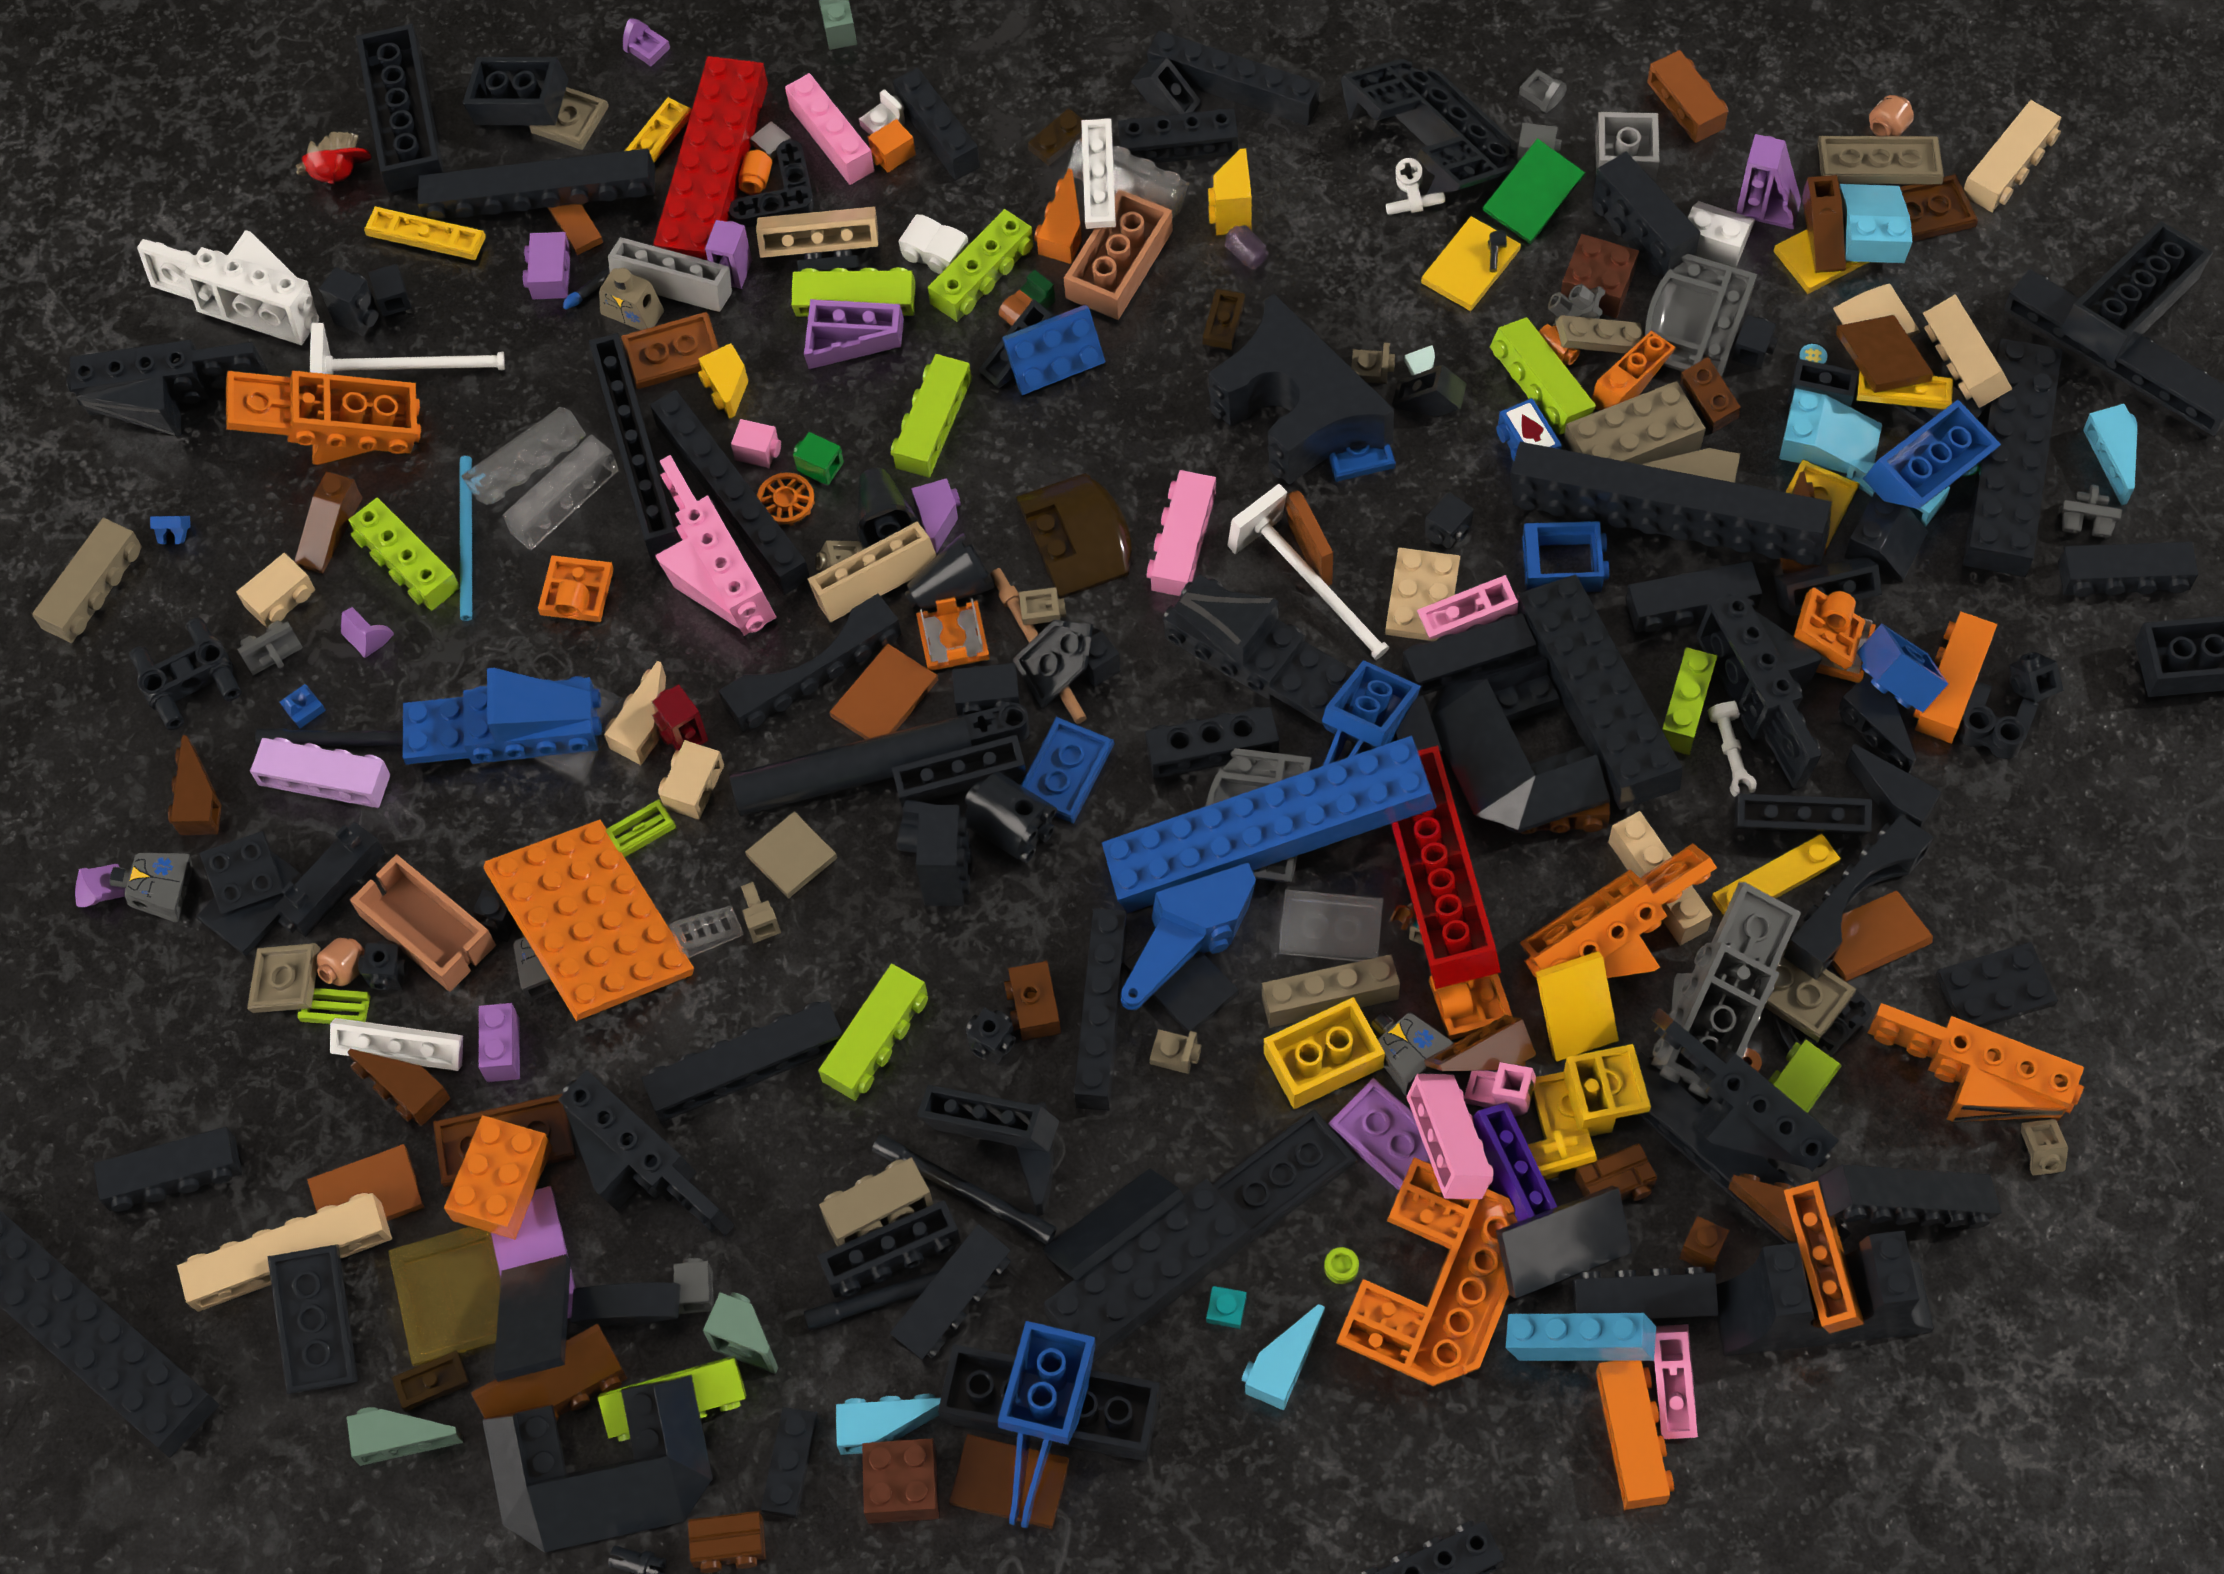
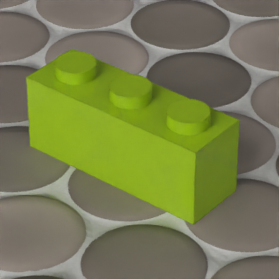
[1662,647,1717,755]

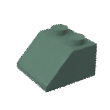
[703,1292,778,1374]

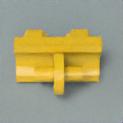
[1528,1128,1597,1180]

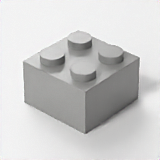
[1595,112,1659,183]

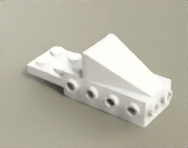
[137,230,319,345]

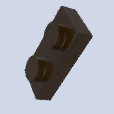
[1028,108,1083,166]
[1203,289,1245,350]
[392,1350,471,1412]

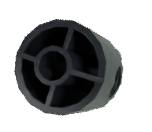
[965,771,1057,863]

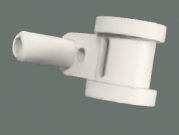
[1386,158,1445,215]

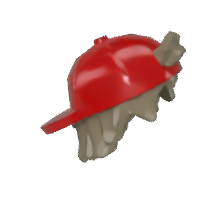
[296,132,372,184]

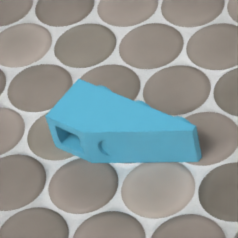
[836,1394,941,1455]

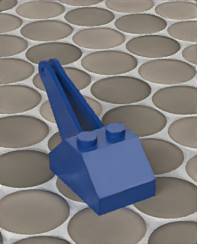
[1322,660,1421,766]
[1120,862,1256,1010]
[998,1321,1096,1528]

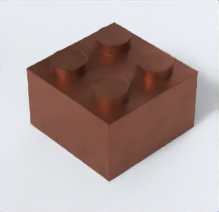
[1561,234,1639,318]
[862,1438,939,1524]

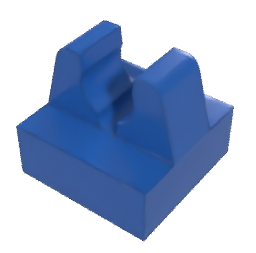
[150,516,191,544]
[280,684,326,729]

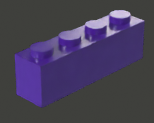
[1473,1102,1557,1222]

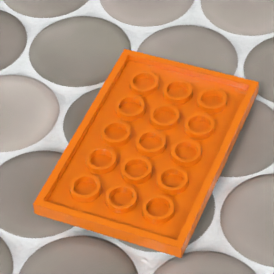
[484,819,694,1021]

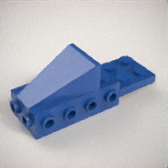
[403,668,602,765]

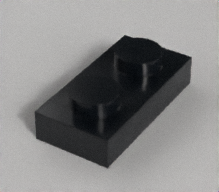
[797,250,860,272]

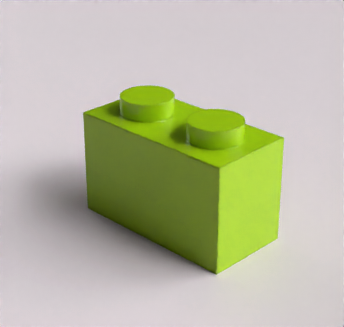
[1768,1040,1841,1113]

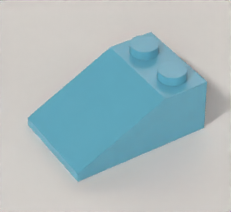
[1839,184,1912,263]
[1779,388,1882,473]

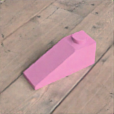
[1417,575,1518,639]
[1654,1324,1698,1439]

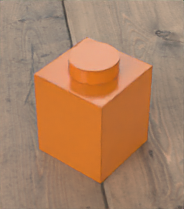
[868,119,916,173]

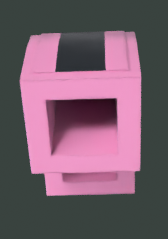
[1464,1062,1536,1116]

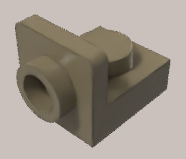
[1351,342,1395,384]
[815,541,863,572]
[1019,587,1066,625]
[1149,1029,1202,1074]
[2021,1119,2068,1175]

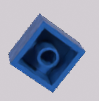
[1857,623,1948,713]

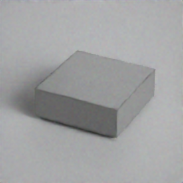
[750,121,791,159]

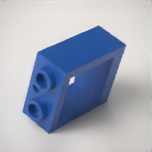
[1522,521,1609,592]

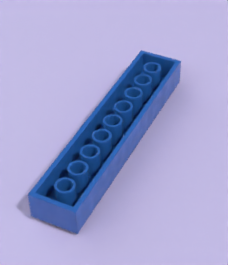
[1102,736,1437,913]

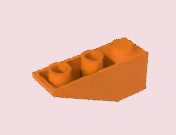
[1034,168,1082,264]
[1591,330,1675,411]

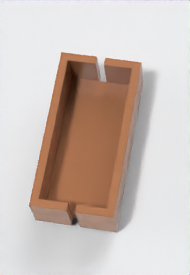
[350,854,496,992]

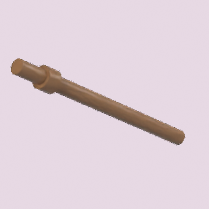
[990,568,1087,724]

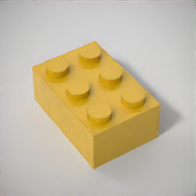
[1264,997,1385,1109]

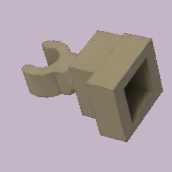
[741,882,781,943]

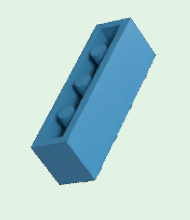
[1505,1313,1656,1361]

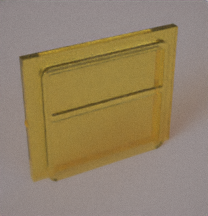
[388,1227,501,1366]

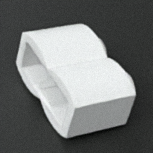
[898,214,969,274]

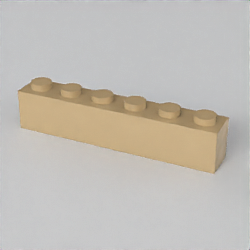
[177,1193,392,1312]

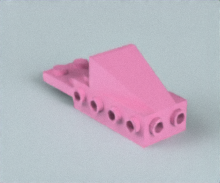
[655,455,777,636]

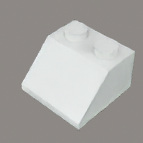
[1688,201,1755,268]

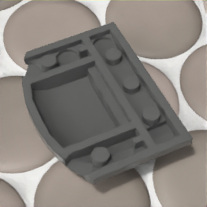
[1645,254,1757,377]
[1206,748,1312,883]

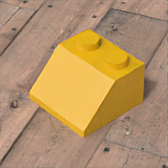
[1208,148,1252,235]

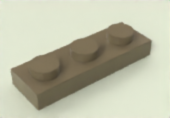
[1556,315,1644,353]

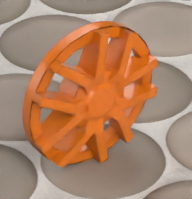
[757,472,815,526]

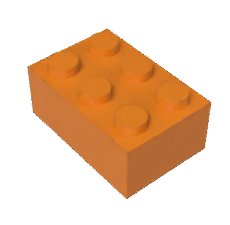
[444,1115,552,1240]

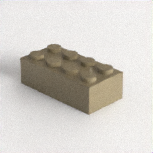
[1563,381,1705,465]

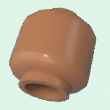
[1869,95,1914,136]
[316,938,365,986]

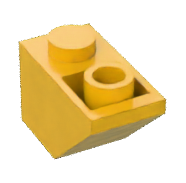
[698,343,748,419]

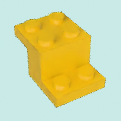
[1533,1044,1651,1140]

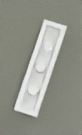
[1081,118,1116,229]
[330,1018,463,1071]

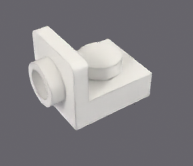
[859,90,905,135]

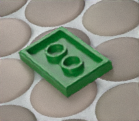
[1483,138,1585,244]

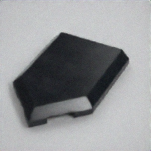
[1013,619,1093,709]

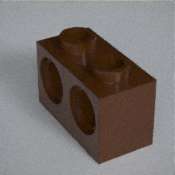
[1680,357,1741,433]

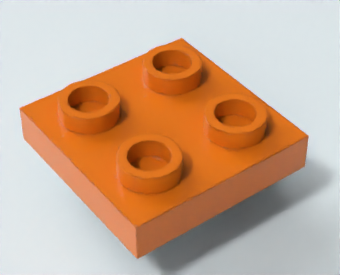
[538,555,614,622]
[1794,587,1865,670]
[1429,974,1513,1040]

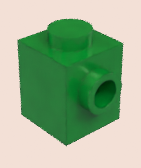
[793,432,844,485]

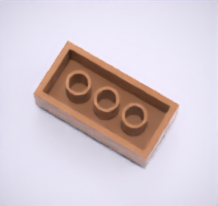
[1064,189,1173,320]

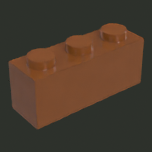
[1647,50,1728,143]

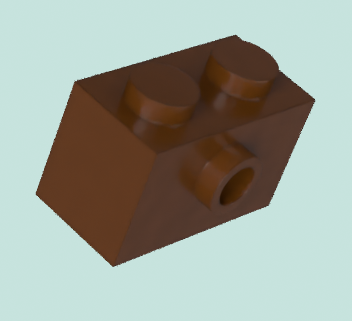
[1004,961,1061,1041]

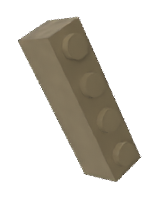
[32,518,142,643]
[1262,954,1400,1028]

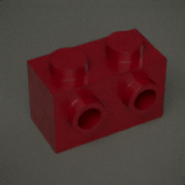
[652,684,708,750]

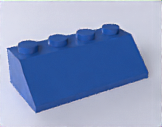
[1863,400,2001,509]

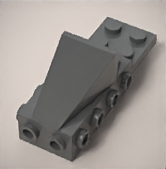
[1651,882,1801,1098]

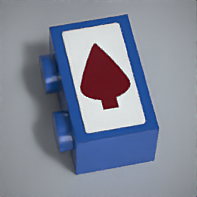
[1496,398,1562,461]

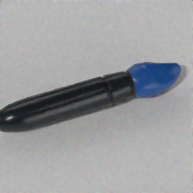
[563,266,610,310]

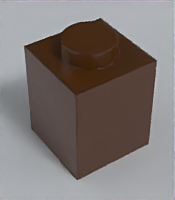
[1679,1216,1729,1273]

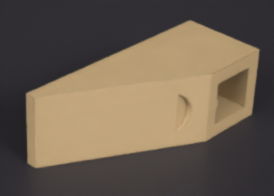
[604,661,666,765]

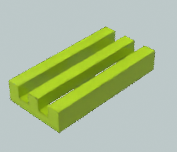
[605,799,676,857]
[297,988,371,1024]

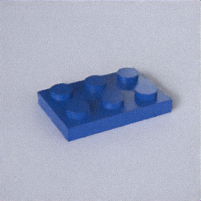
[1002,305,1105,395]

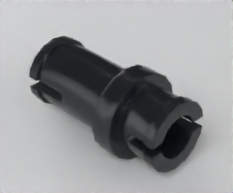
[608,1545,667,1574]

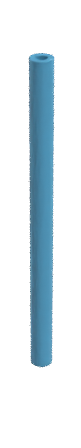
[460,456,473,621]

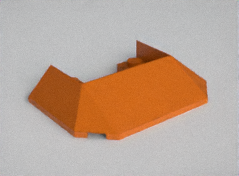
[1336,1157,1518,1386]

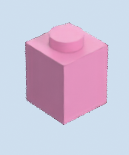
[731,419,781,468]

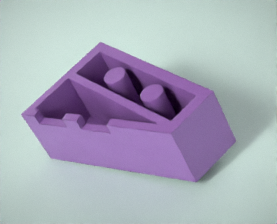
[1736,134,1801,229]
[804,299,904,369]

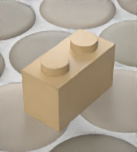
[236,553,315,629]
[658,740,724,820]

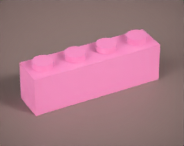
[785,73,874,185]
[1147,470,1216,596]
[1407,1074,1493,1199]

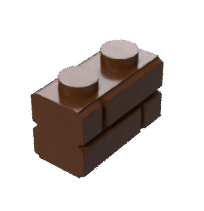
[1574,1143,1657,1201]
[688,1511,766,1573]

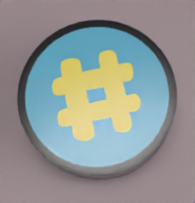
[1797,343,1829,364]

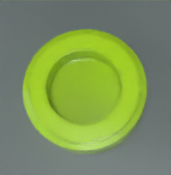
[1324,1247,1359,1284]

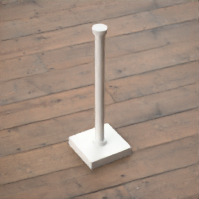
[310,323,505,374]
[1227,484,1389,660]

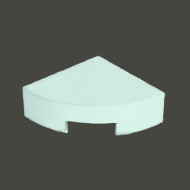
[1404,345,1435,375]

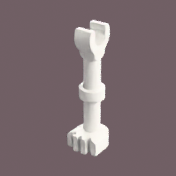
[1707,700,1757,797]

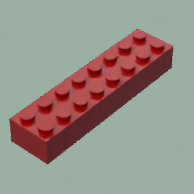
[653,56,768,261]
[1391,745,1501,989]

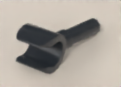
[1488,230,1507,272]

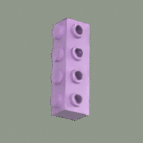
[250,738,391,808]

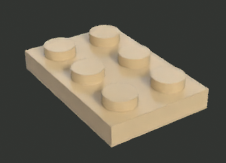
[1385,547,1460,641]

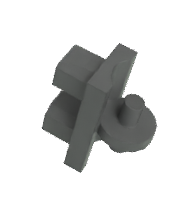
[1548,284,1605,326]
[2058,485,2122,539]
[237,620,303,675]

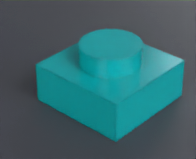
[1206,1286,1247,1329]

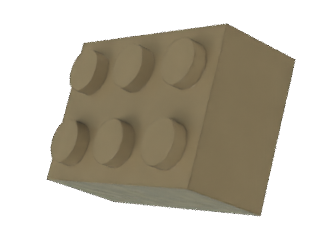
[819,1157,933,1247]

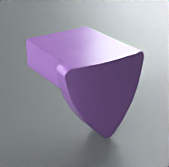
[623,19,670,66]
[341,607,394,658]
[75,864,126,907]

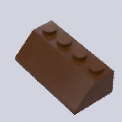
[471,1324,628,1422]

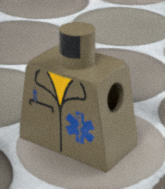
[599,268,664,330]

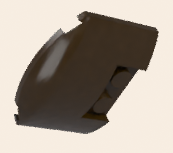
[1016,473,1132,599]

